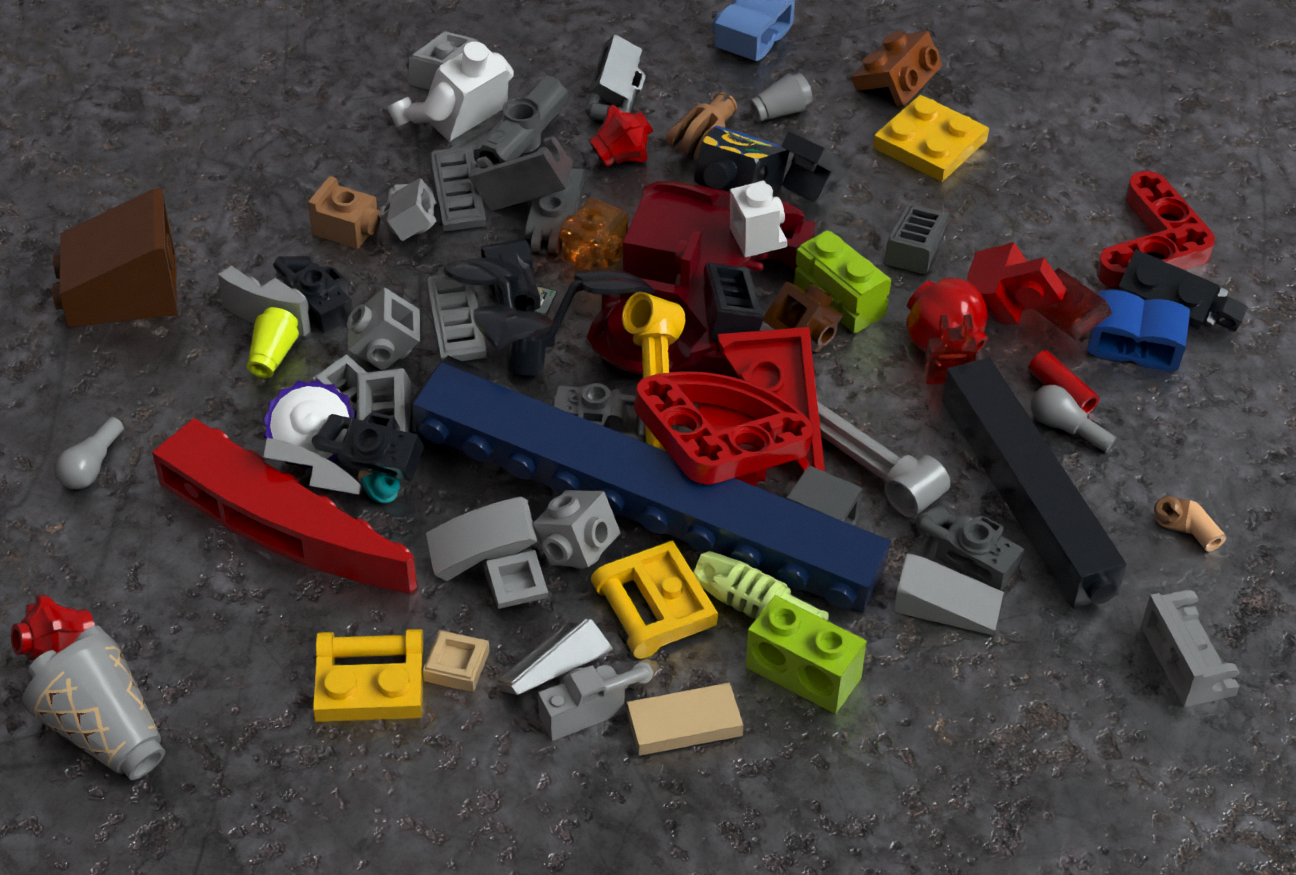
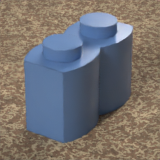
[712,0,795,61]

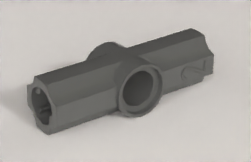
[474,75,569,165]

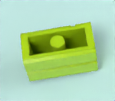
[794,230,891,333]

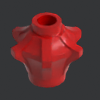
[588,104,653,168]
[11,594,95,661]

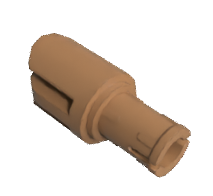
[667,92,737,160]

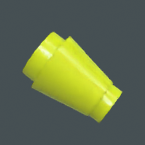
[246,307,299,378]

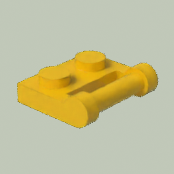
[591,540,718,659]
[313,629,424,722]

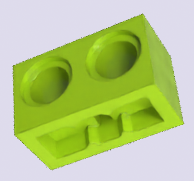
[745,595,867,714]

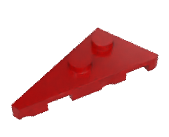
[718,327,825,475]

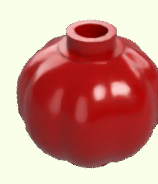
[906,277,989,359]

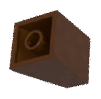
[52,188,178,327]

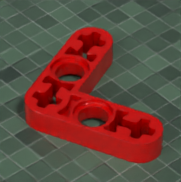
[1097,171,1215,288]

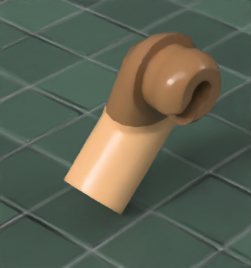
[1154,496,1226,552]

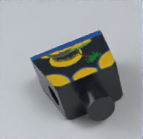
[694,125,789,192]

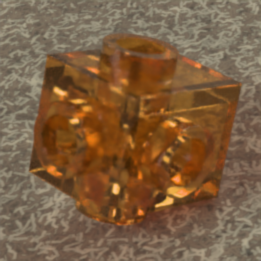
[560,197,628,269]

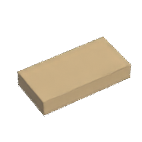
[627,682,744,756]

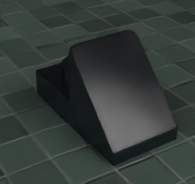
[781,131,852,201]

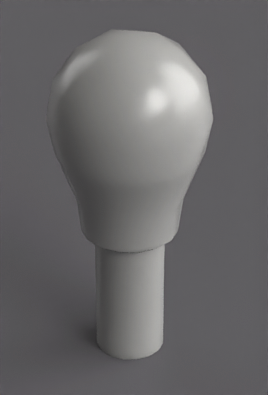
[1031,385,1117,453]
[54,417,124,490]

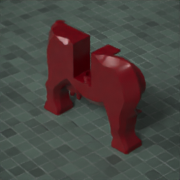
[586,181,816,379]

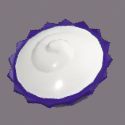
[262,379,357,470]

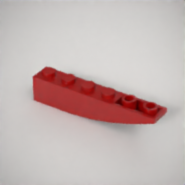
[152,418,417,594]

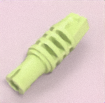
[693,551,829,620]

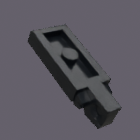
[1117,249,1248,332]

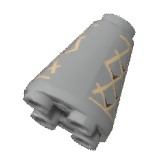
[22,625,165,780]

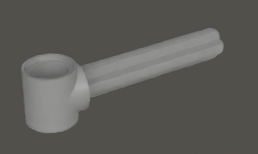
[817,401,950,518]

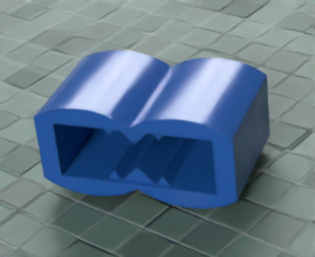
[1087,290,1190,371]

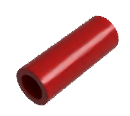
[1028,350,1100,414]

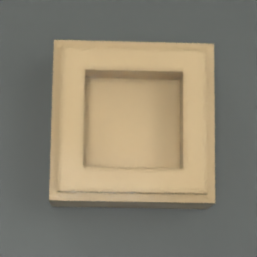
[423,630,489,693]

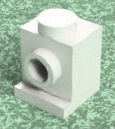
[730,181,787,258]

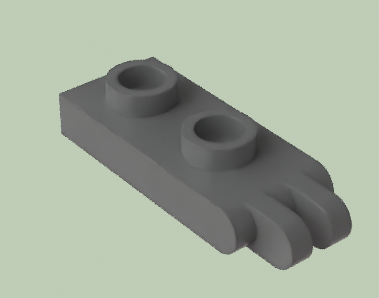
[525,168,584,255]

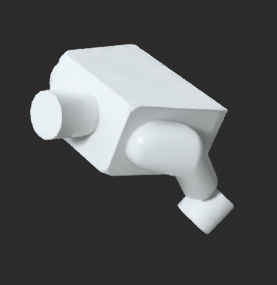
[387,42,514,142]

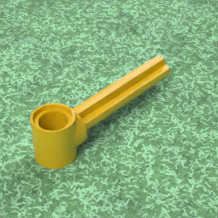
[622,292,685,451]

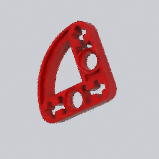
[634,372,814,485]

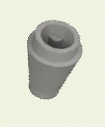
[749,73,813,122]

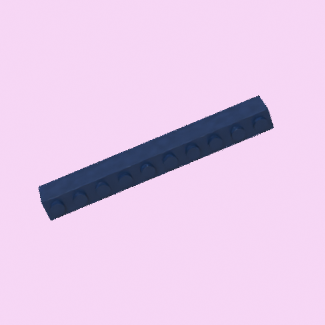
[413,362,891,614]

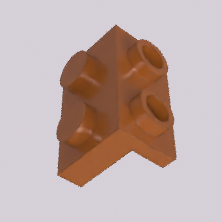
[851,31,942,106]

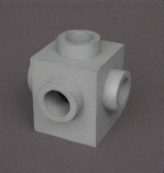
[347,287,420,371]
[533,490,621,569]

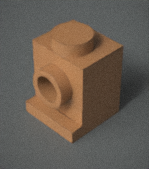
[308,176,381,249]

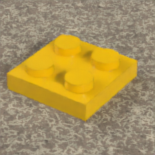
[873,94,989,182]

